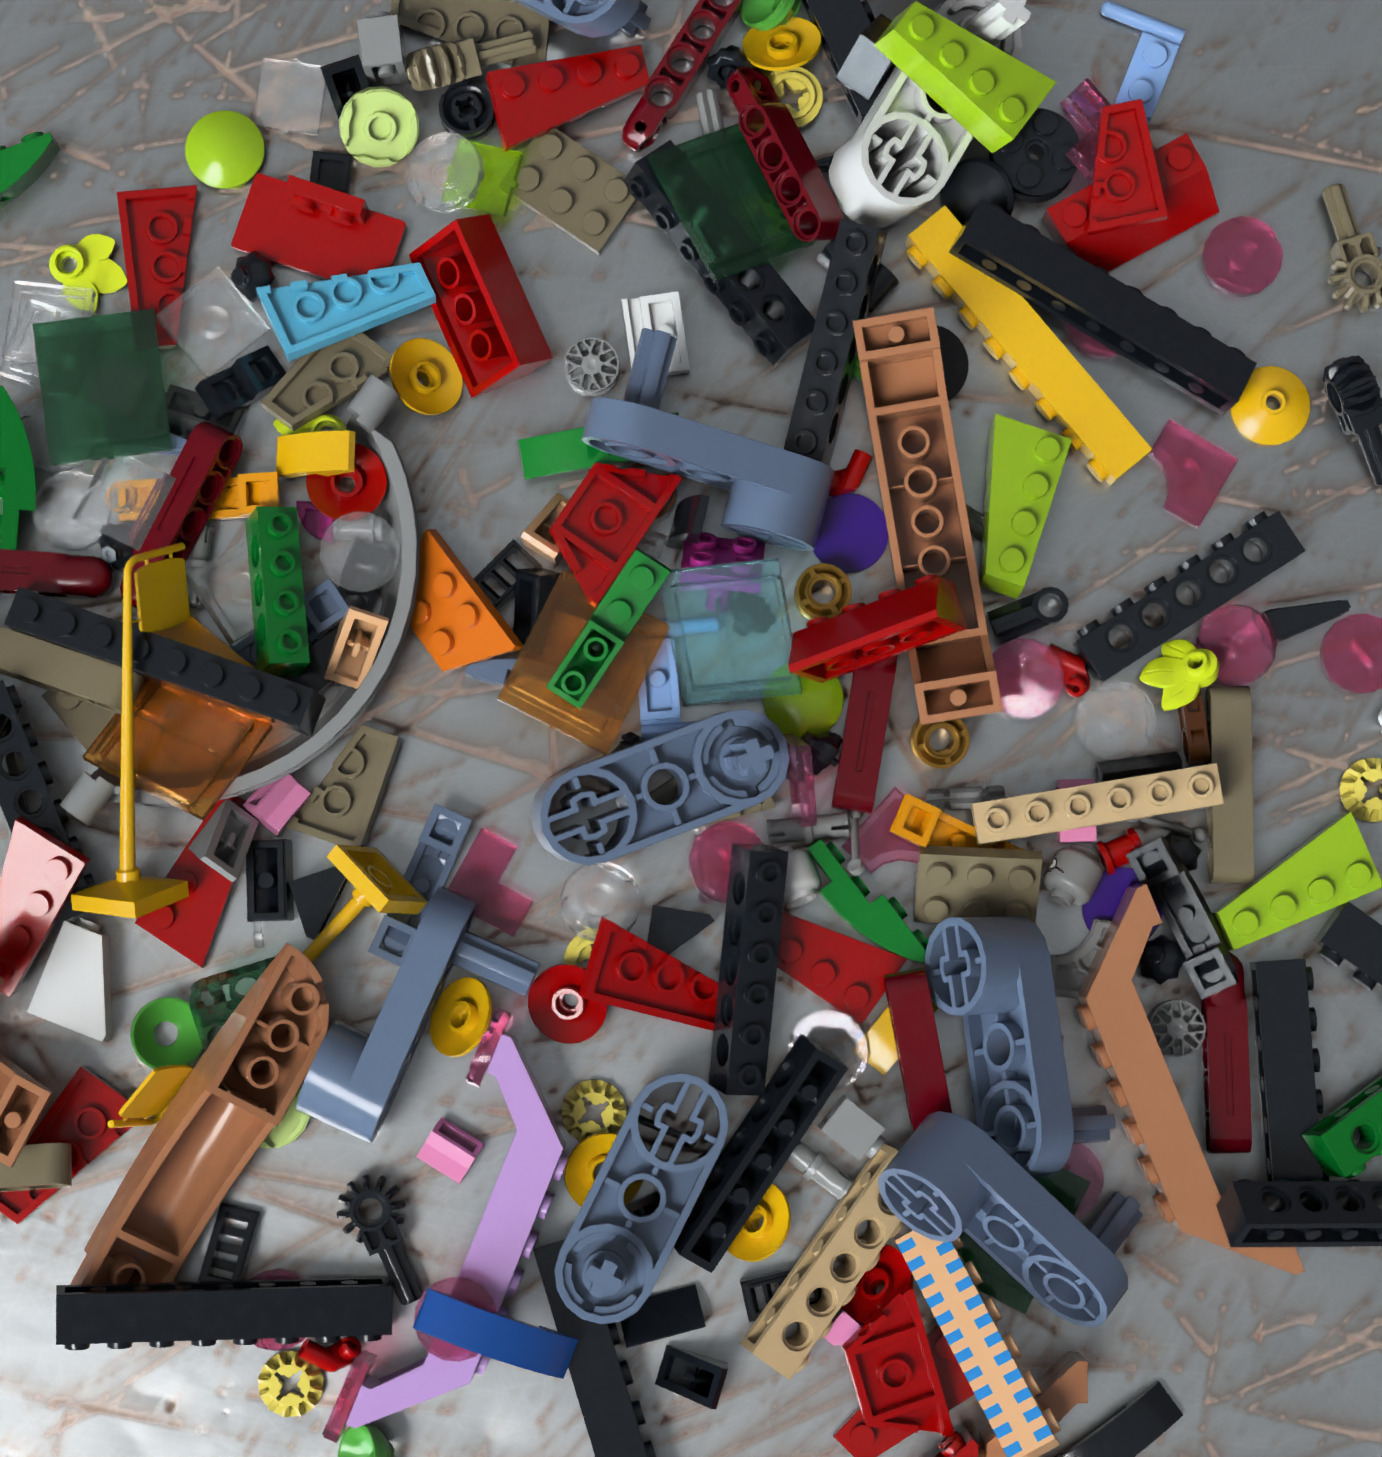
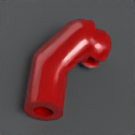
[298,1336,362,1373]

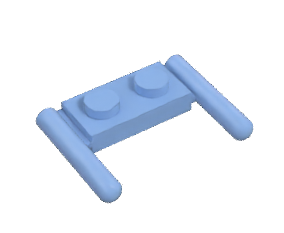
[1064,1,1186,125]
[634,615,722,739]

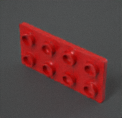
[231,173,406,280]

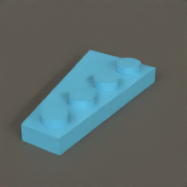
[256,262,436,362]

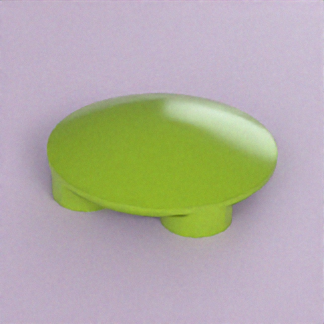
[185,110,265,189]
[763,662,844,739]

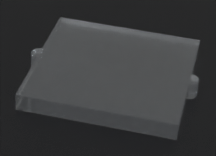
[253,58,326,136]

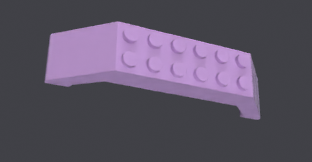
[346,1033,569,1428]

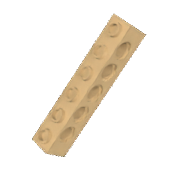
[970,763,1224,845]
[739,1143,904,1380]

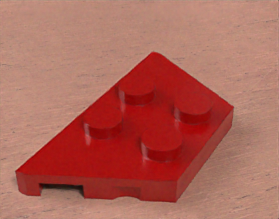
[549,462,682,607]
[842,1284,955,1437]

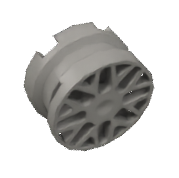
[564,337,620,398]
[1147,1000,1206,1057]

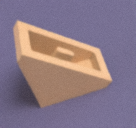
[521,492,569,566]
[324,606,389,689]

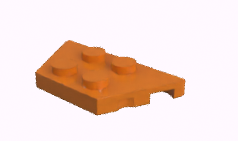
[409,529,524,671]

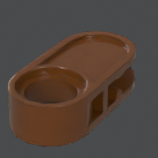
[1177,690,1210,766]

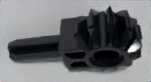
[1322,355,1382,485]
[337,1174,423,1305]

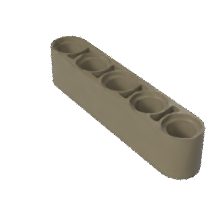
[0,626,145,715]
[1205,686,1254,883]
[0,1143,72,1192]

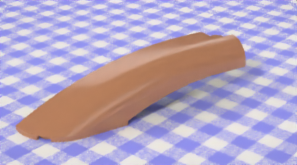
[70,943,329,1285]

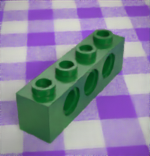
[245,506,310,676]
[1302,1075,1382,1179]

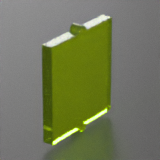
[442,139,524,217]

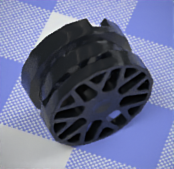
[439,80,496,143]

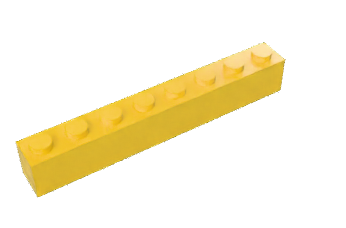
[905,205,1152,486]

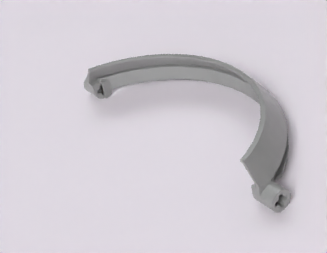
[60,375,420,826]

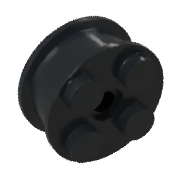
[989,108,1081,204]

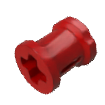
[1095,827,1142,876]

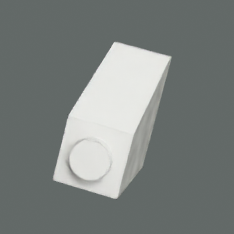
[27,916,113,1042]

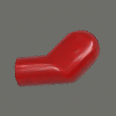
[829,449,873,497]
[1042,643,1090,698]

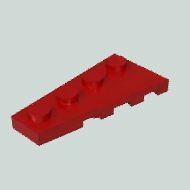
[833,1323,974,1457]

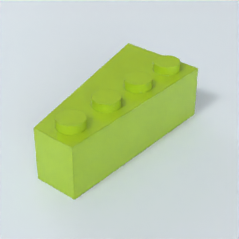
[874,1,1057,154]
[979,413,1072,599]
[1212,811,1382,951]

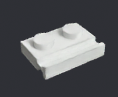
[621,291,690,375]

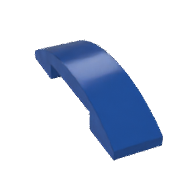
[413,1288,579,1379]

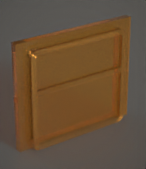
[497,570,671,755]
[83,679,273,821]

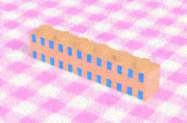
[895,1231,1061,1457]

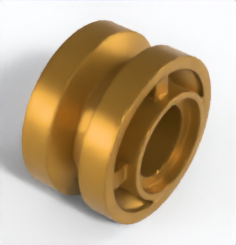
[794,563,852,620]
[910,718,970,769]

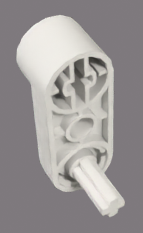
[829,0,1031,228]

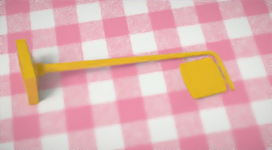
[71,542,190,918]
[107,844,428,1128]

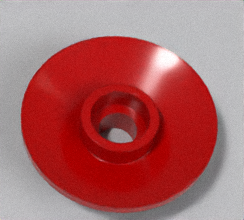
[306,443,387,522]
[528,963,608,1044]
[841,1245,913,1324]

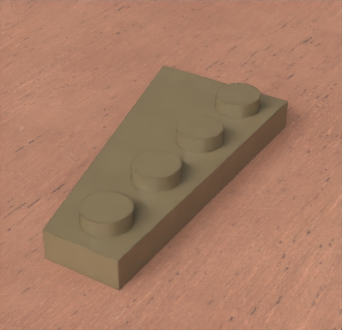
[390,0,550,67]

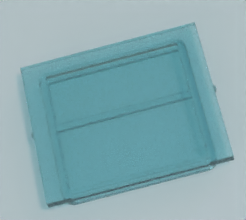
[660,558,803,706]

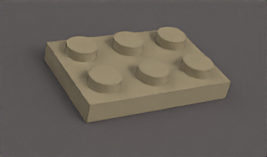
[500,128,637,255]
[913,845,1043,924]

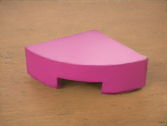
[296,501,336,544]

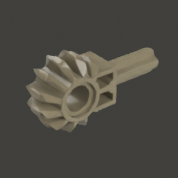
[405,30,536,91]
[1322,184,1382,313]

